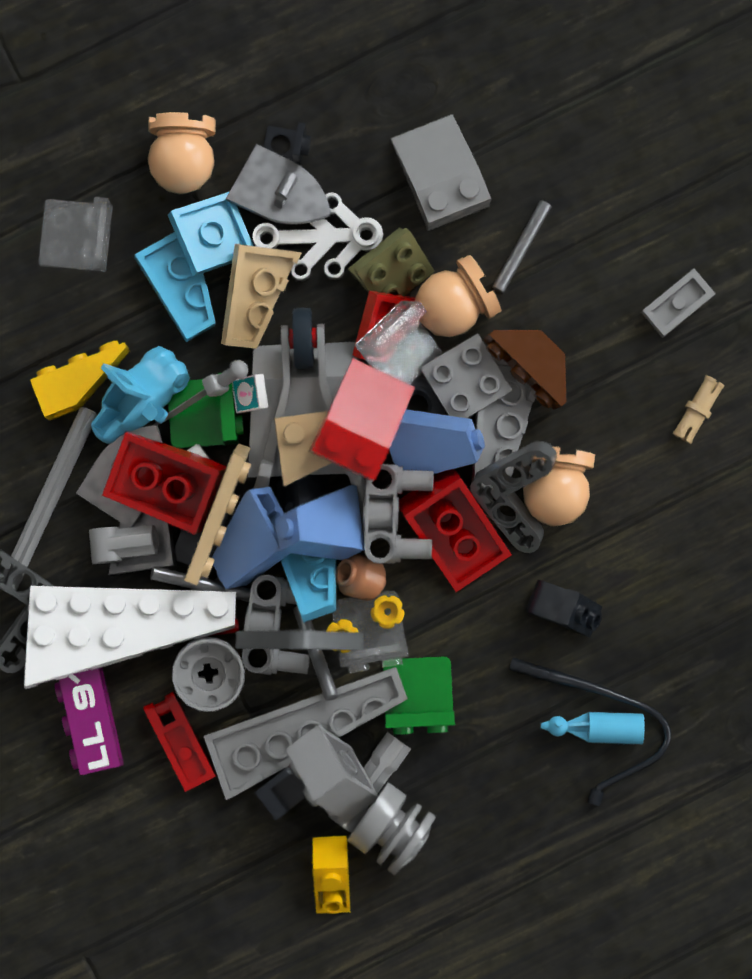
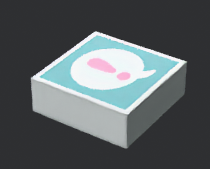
[232,374,268,413]

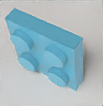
[168,192,254,276]

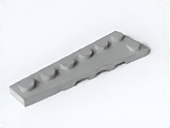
[204,667,408,800]

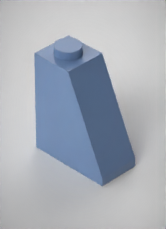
[389,409,485,474]
[275,485,365,560]
[212,487,290,589]

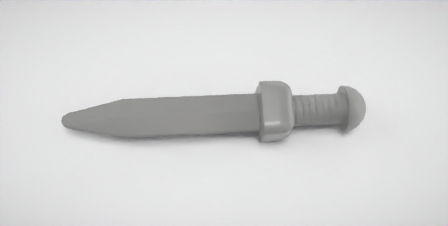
[154,360,248,425]

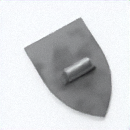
[226,144,331,224]
[76,425,162,528]

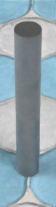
[492,200,552,293]
[150,566,251,602]
[293,606,339,701]

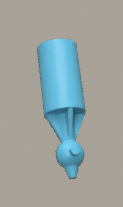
[541,712,644,744]

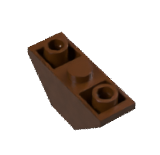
[482,330,566,410]

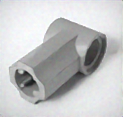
[89,525,159,564]

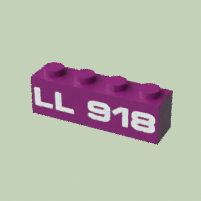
[55,667,124,775]

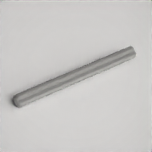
[0,407,97,593]

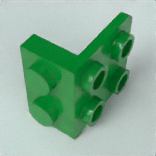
[168,373,244,449]
[383,657,455,734]

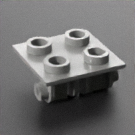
[420,333,513,419]

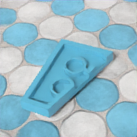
[134,232,216,342]
[281,553,336,623]

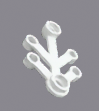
[253,192,383,281]

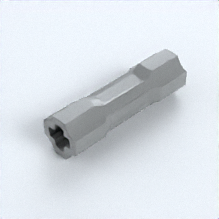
[328,732,411,833]

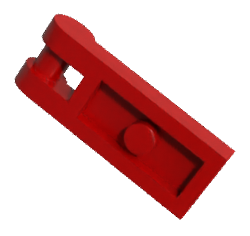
[143,691,216,792]

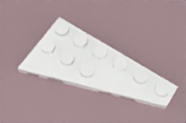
[24,586,236,689]

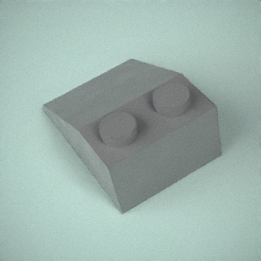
[391,114,491,231]

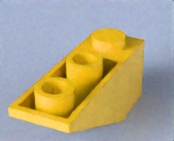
[30,341,130,421]

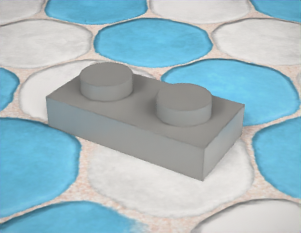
[641,269,715,338]

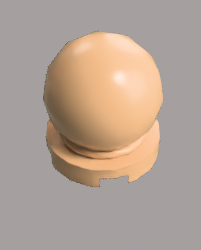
[148,112,216,194]
[415,255,502,337]
[523,447,595,526]

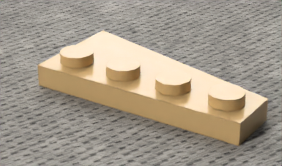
[184,443,251,585]

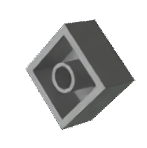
[286,725,379,822]

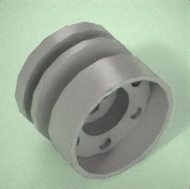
[172,637,244,711]
[347,782,436,875]

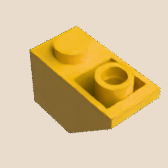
[313,836,350,914]

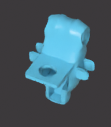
[91,346,190,444]

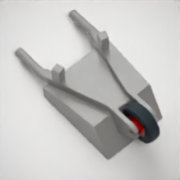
[248,308,366,539]

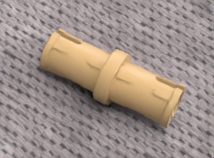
[672,375,725,444]

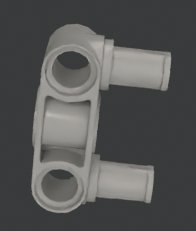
[363,464,434,564]
[242,575,310,675]

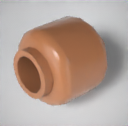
[336,554,386,601]

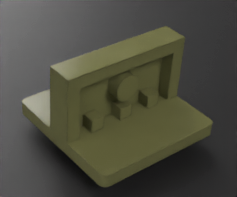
[348,228,434,296]

